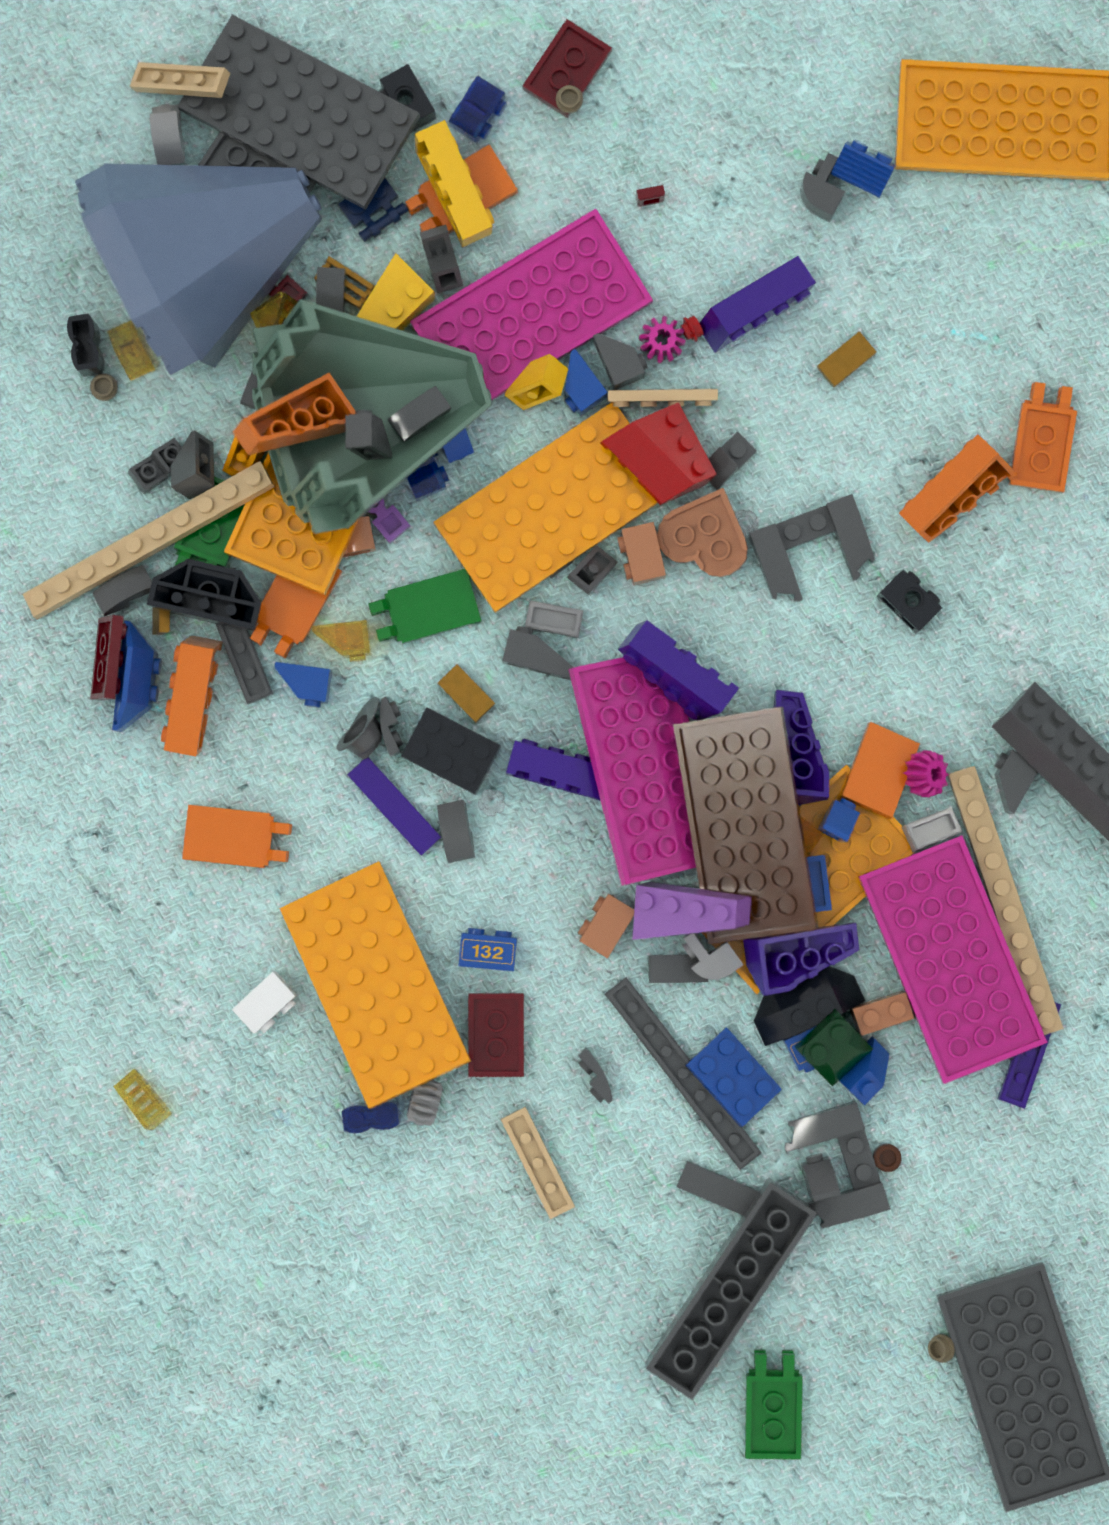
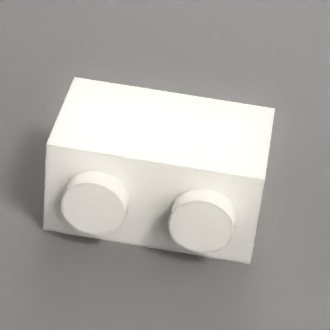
[232,971,298,1034]

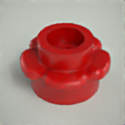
[680,315,704,342]

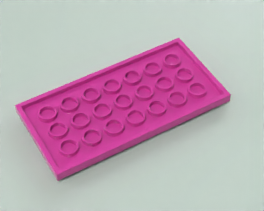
[410,208,653,401]
[569,657,696,886]
[858,835,1047,1084]

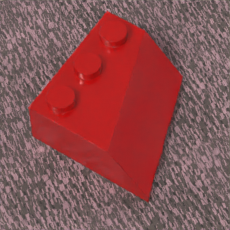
[600,402,717,505]

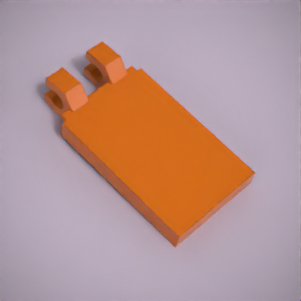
[405,144,518,234]
[1008,382,1077,493]
[250,569,342,659]
[182,805,292,868]

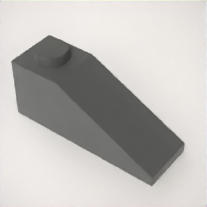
[502,626,574,680]

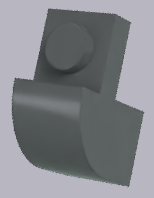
[801,153,845,222]
[420,225,463,294]

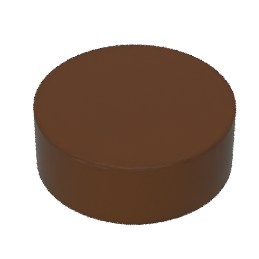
[873,1143,902,1172]

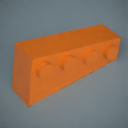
[233,373,355,455]
[899,434,1018,543]
[161,635,223,757]

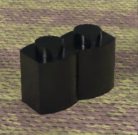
[67,314,104,377]

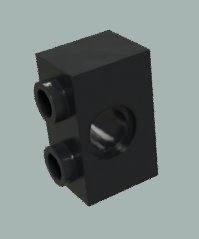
[379,64,436,133]
[877,570,942,634]

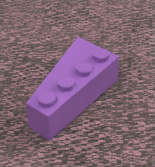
[632,882,751,940]

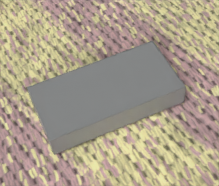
[525,601,584,638]
[902,807,963,852]

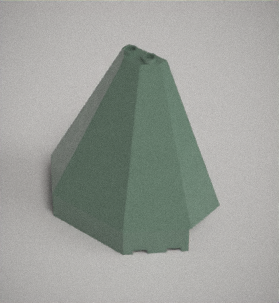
[252,299,492,534]

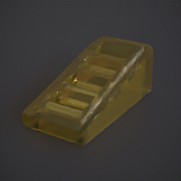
[113,1069,172,1130]

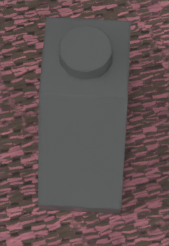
[593,333,648,390]
[345,410,392,460]
[171,430,214,500]
[994,749,1038,815]
[801,1153,841,1202]

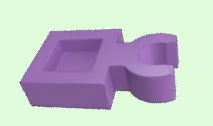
[368,499,411,544]

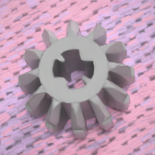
[407,1080,443,1126]

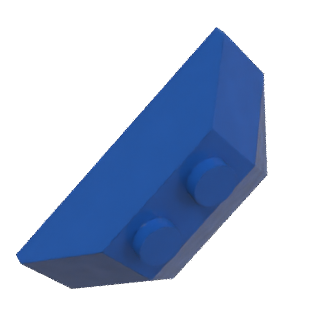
[112,621,162,732]

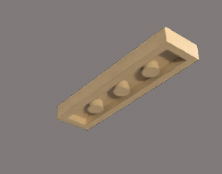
[130,62,230,98]
[607,389,718,407]
[501,1106,575,1219]

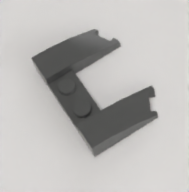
[748,494,875,602]
[784,1101,890,1228]

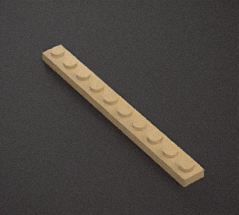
[23,461,275,620]
[948,766,1063,1035]

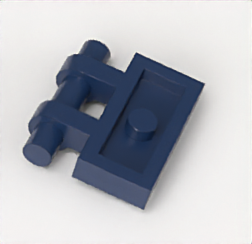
[338,178,409,242]

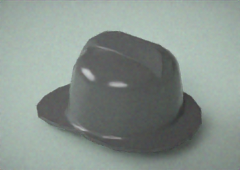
[336,697,382,759]

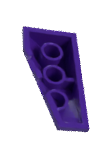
[774,690,829,805]
[743,923,859,996]

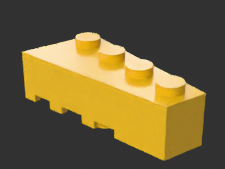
[415,120,495,248]
[356,253,436,331]

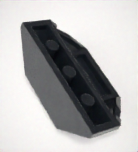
[146,559,262,630]
[753,966,865,1046]

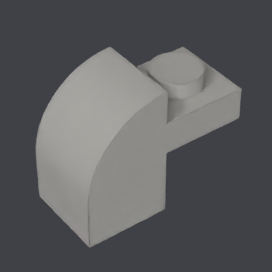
[150,104,185,165]
[683,933,743,980]

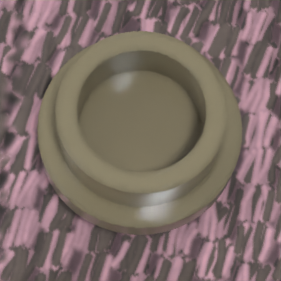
[556,85,583,113]
[90,373,118,401]
[928,1334,955,1363]

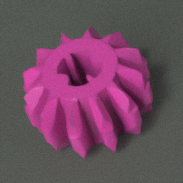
[639,316,686,364]
[904,750,950,797]

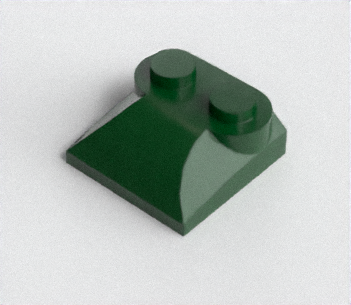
[795,1009,873,1087]

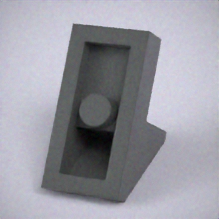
[709,431,757,490]
[567,545,617,595]

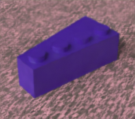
[700,256,816,353]
[617,620,739,720]
[506,739,601,801]

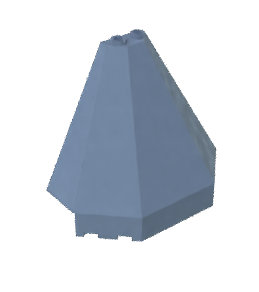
[75,164,322,375]

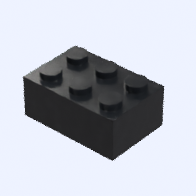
[401,707,501,795]

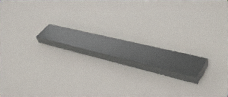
[605,977,762,1170]

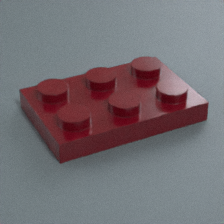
[522,19,612,118]
[90,615,126,701]
[468,993,524,1077]

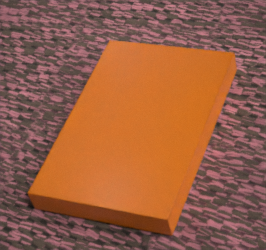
[840,722,920,819]

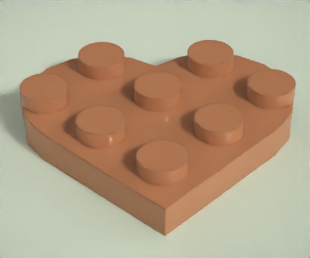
[657,488,748,577]

